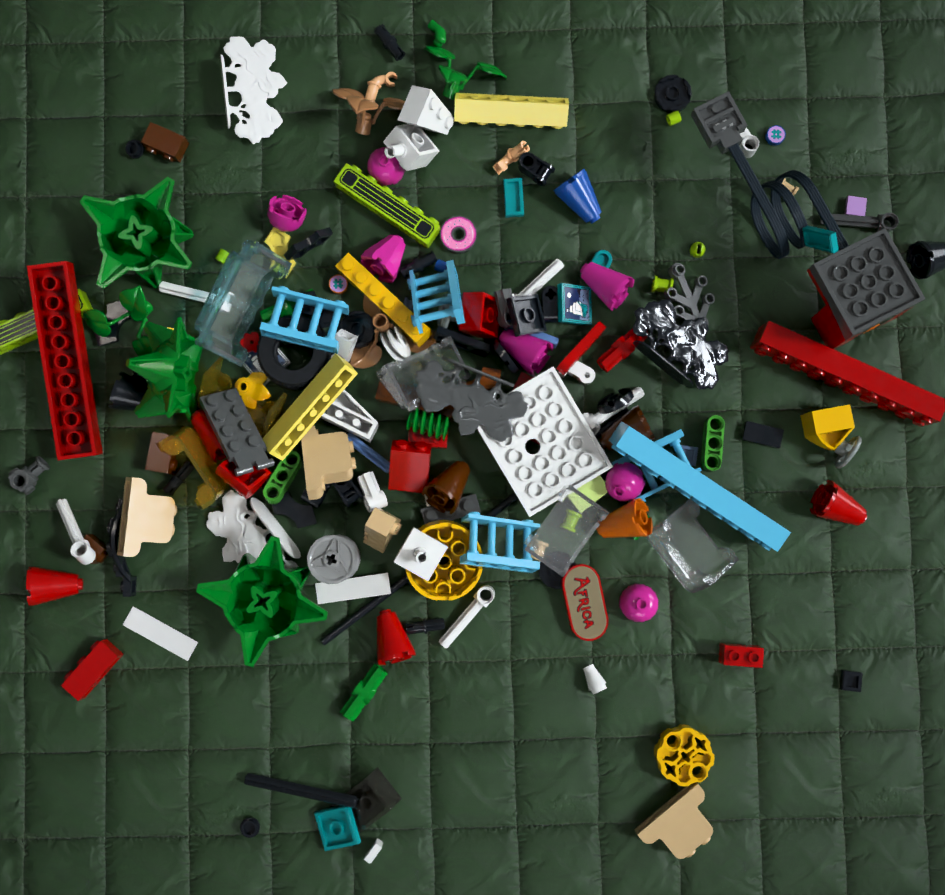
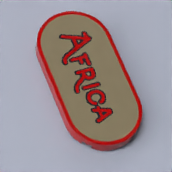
[561,564,608,641]

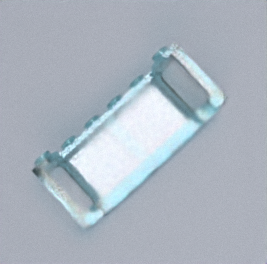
[195,240,292,367]

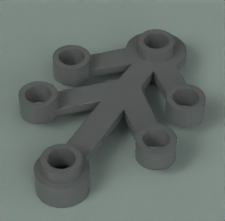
[664,263,715,326]

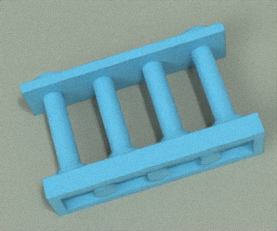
[407,260,465,334]
[259,286,349,354]
[611,429,702,502]
[460,512,540,573]

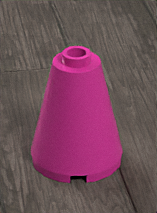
[580,262,635,311]
[499,329,553,377]

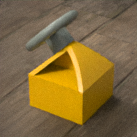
[800,404,862,469]

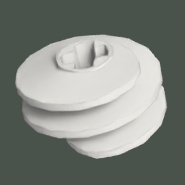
[380,326,411,362]

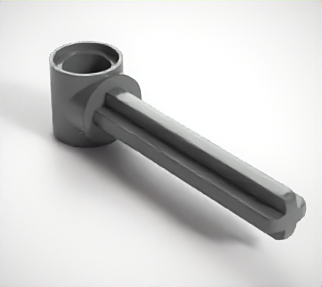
[820,213,899,233]

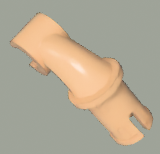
[364,72,397,102]
[492,141,530,175]

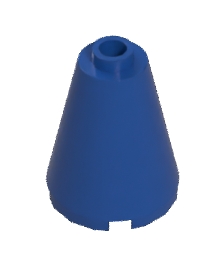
[553,169,602,224]

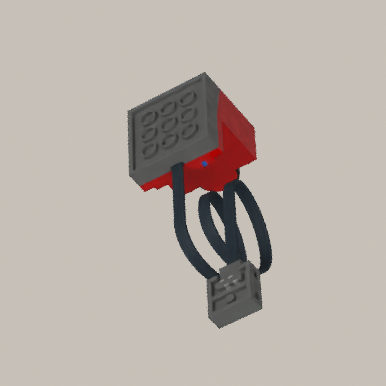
[691,91,926,349]

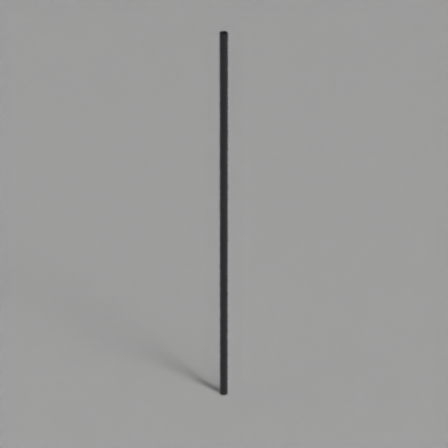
[320,408,629,645]

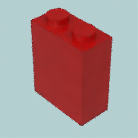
[388,440,432,493]

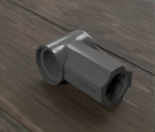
[494,288,513,328]

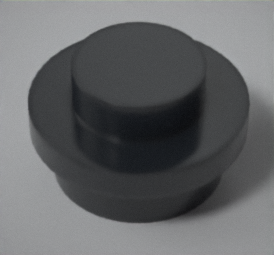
[125,139,144,159]
[240,817,260,838]

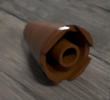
[599,405,655,451]
[422,461,470,514]

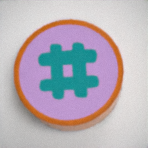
[329,274,348,295]

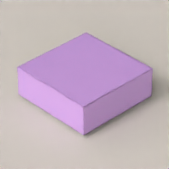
[844,196,867,216]

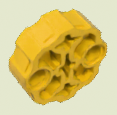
[654,724,714,786]

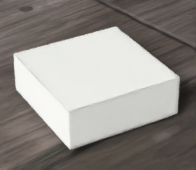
[364,838,383,864]

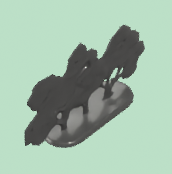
[415,356,529,442]

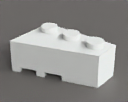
[398,85,454,135]
[320,390,379,443]

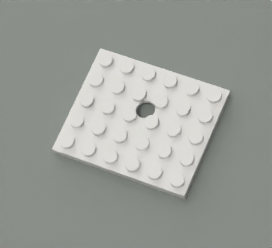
[477,366,613,517]

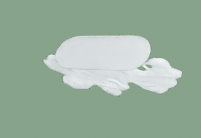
[220,37,287,144]
[206,490,301,569]

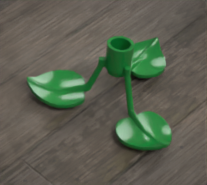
[424,46,507,100]
[83,286,153,356]

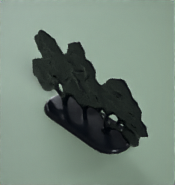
[633,299,729,390]

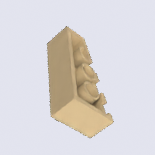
[363,507,402,553]

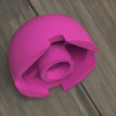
[367,147,405,186]
[267,195,307,232]
[605,462,645,502]
[619,584,658,622]

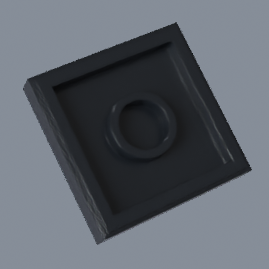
[506,294,547,337]

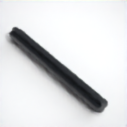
[244,773,358,808]

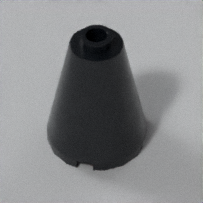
[906,241,945,280]
[108,371,148,411]

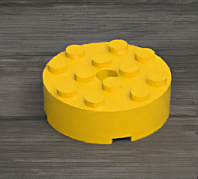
[405,520,483,601]

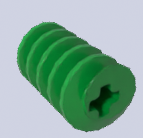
[406,408,449,441]

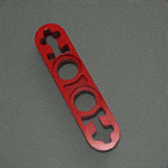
[556,321,607,375]

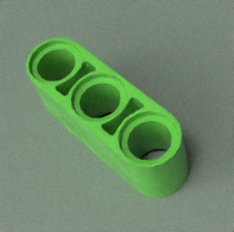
[700,415,725,472]
[263,450,302,504]

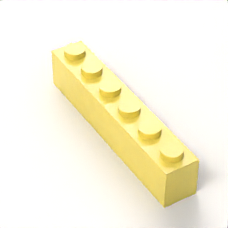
[454,93,569,129]
[262,353,358,461]

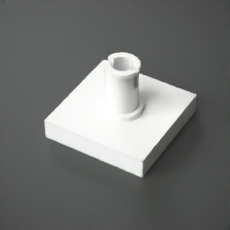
[393,527,448,581]

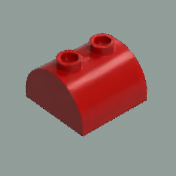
[215,459,271,499]

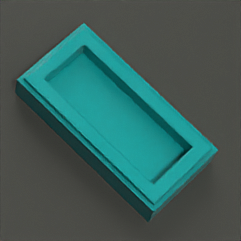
[503,178,524,218]
[802,225,839,254]

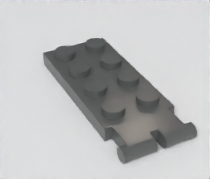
[199,388,274,477]

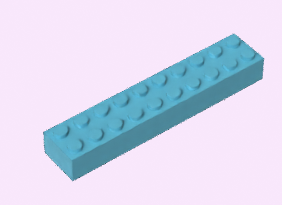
[608,421,791,552]

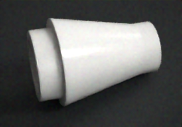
[583,664,607,695]

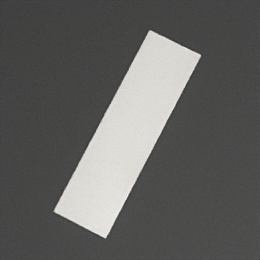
[315,573,391,604]
[123,606,198,661]

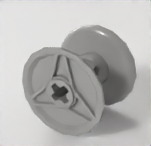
[307,534,361,584]

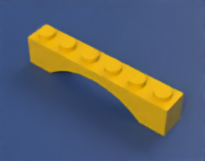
[335,252,432,348]

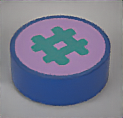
[765,125,786,146]

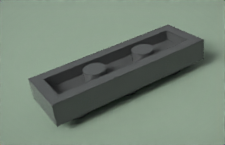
[420,494,481,524]

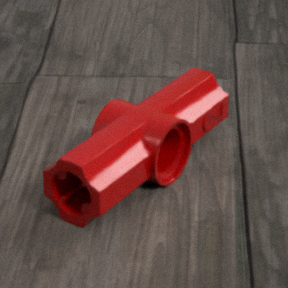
[596,328,649,373]

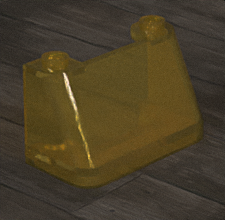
[156,426,229,510]

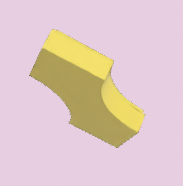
[264,227,296,278]

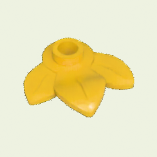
[235,372,271,409]

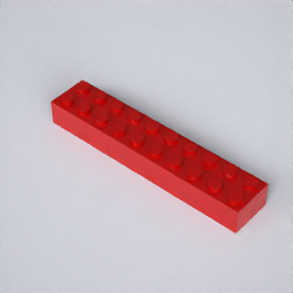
[27,261,103,461]
[750,321,945,427]

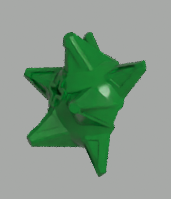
[80,177,194,289]
[126,317,205,427]
[196,536,328,667]

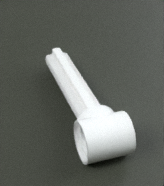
[512,259,564,297]
[159,281,234,313]
[582,387,645,435]
[56,499,96,565]
[439,585,495,648]

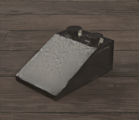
[329,767,402,834]

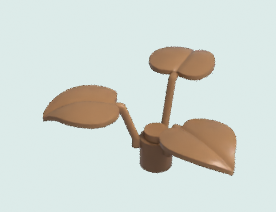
[332,88,405,135]
[350,295,437,369]

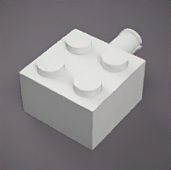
[383,124,439,171]

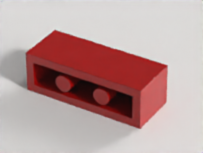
[61,639,124,701]

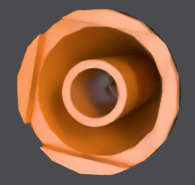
[596,498,653,538]

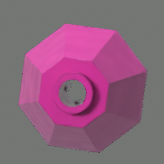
[360,235,406,283]

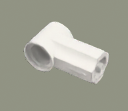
[739,128,759,158]
[357,471,388,512]

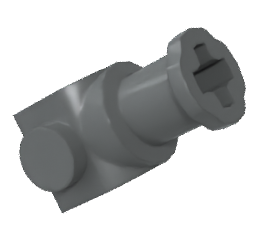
[8,456,50,495]

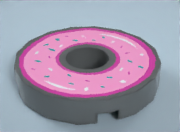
[440,215,477,254]

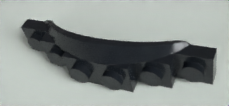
[106,486,137,597]

